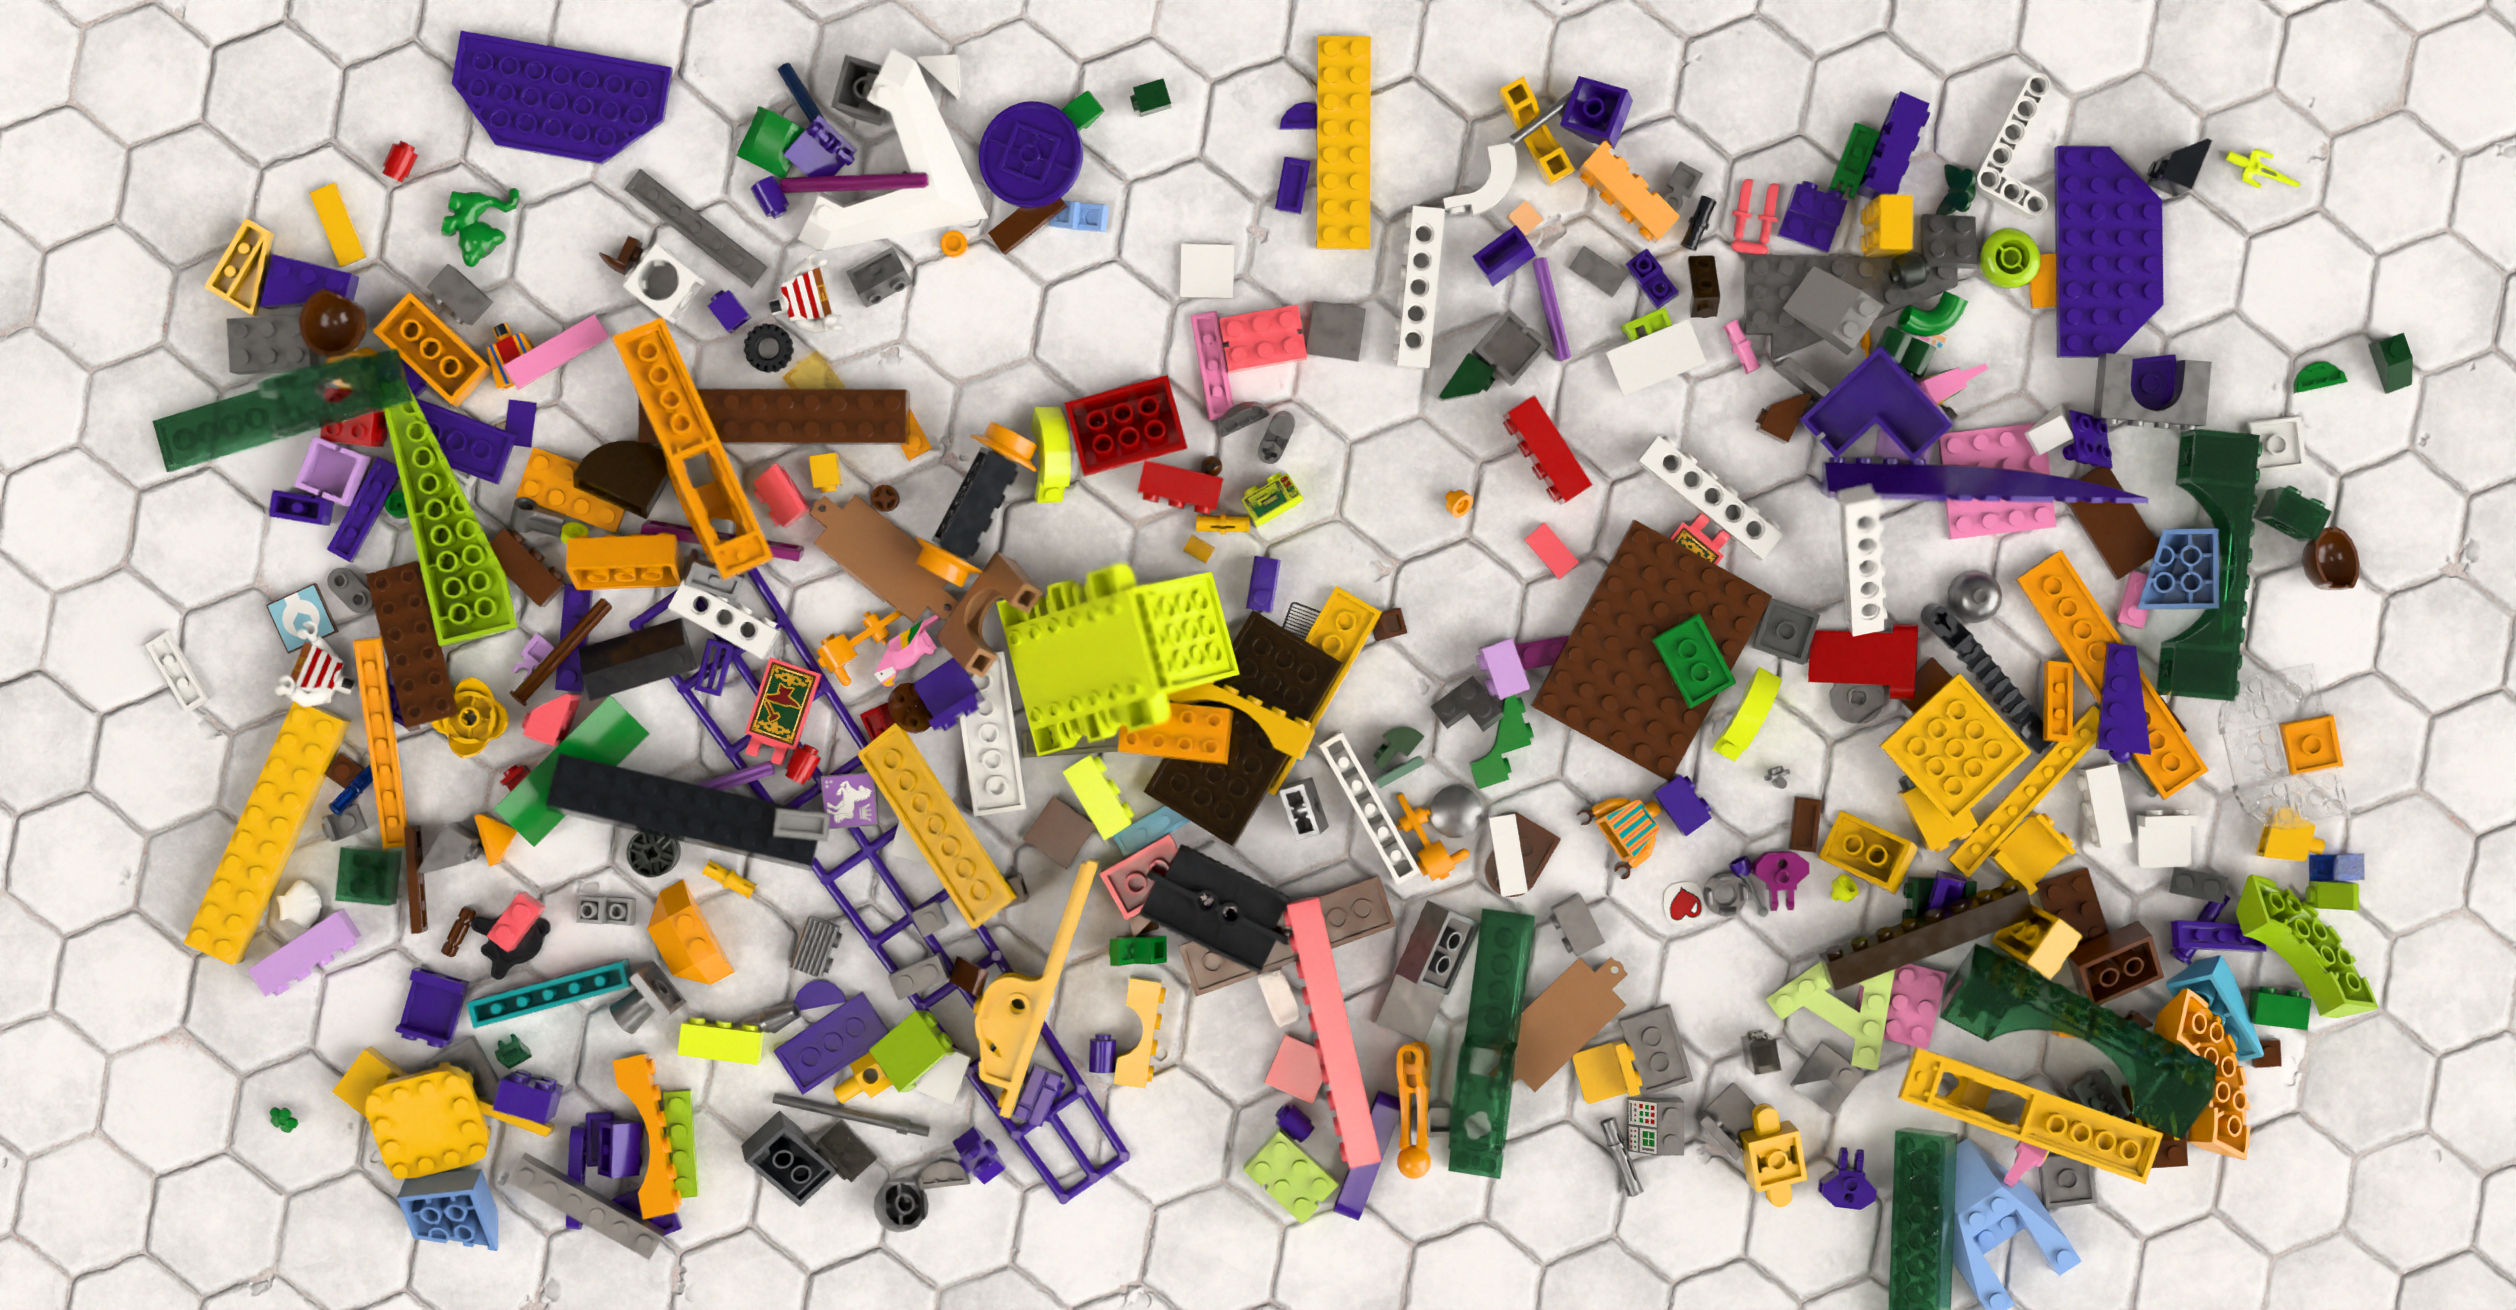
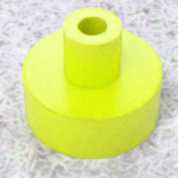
[560,522,589,545]
[1830,874,1859,902]

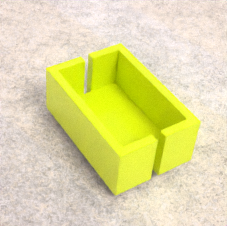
[1063,753,1134,841]

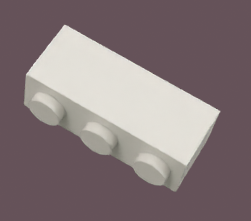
[2077,763,2132,848]

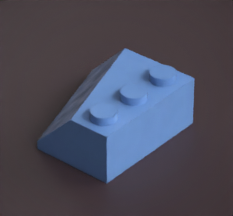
[2137,528,2219,609]
[397,1169,498,1251]

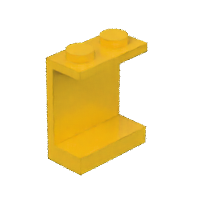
[1988,812,2076,896]

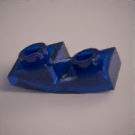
[2309,853,2365,881]

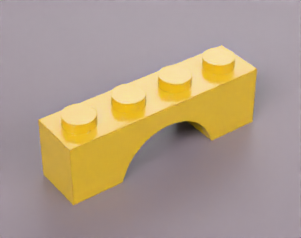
[1497,76,1575,187]
[1114,976,1166,1088]

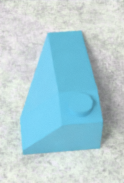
[2166,955,2264,1061]

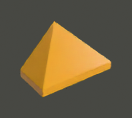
[474,813,518,867]

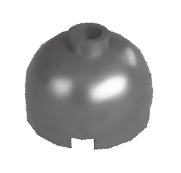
[1947,570,2002,623]
[874,1177,929,1233]

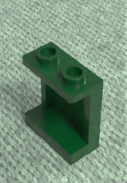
[1902,876,1977,920]

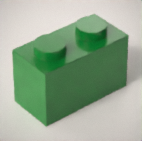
[2248,986,2311,1030]

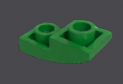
[1061,91,1105,131]

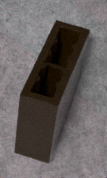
[573,441,670,520]

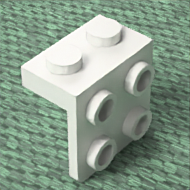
[2136,809,2199,868]

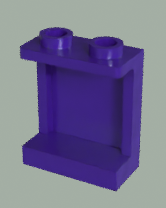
[395,967,469,1048]

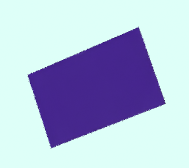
[505,399,537,448]

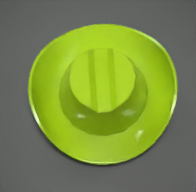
[1980,228,2041,289]

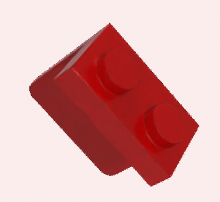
[320,388,388,447]

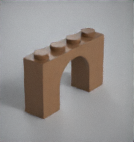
[936,551,1043,678]

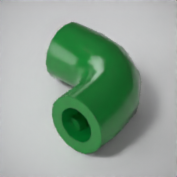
[1897,290,1968,337]

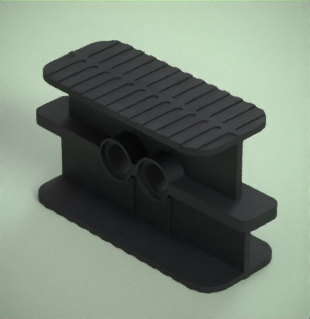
[1140,844,1290,974]

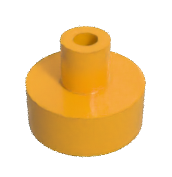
[1445,490,1473,518]

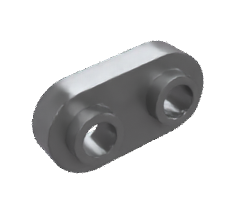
[327,568,374,613]

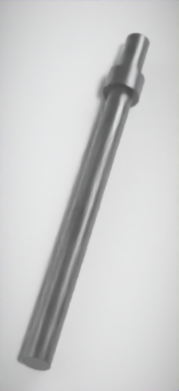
[772,1093,930,1137]

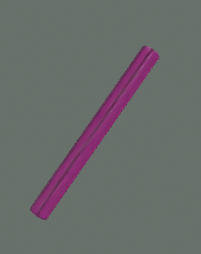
[780,173,929,193]

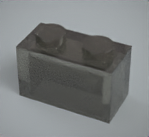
[1741,1029,1781,1075]

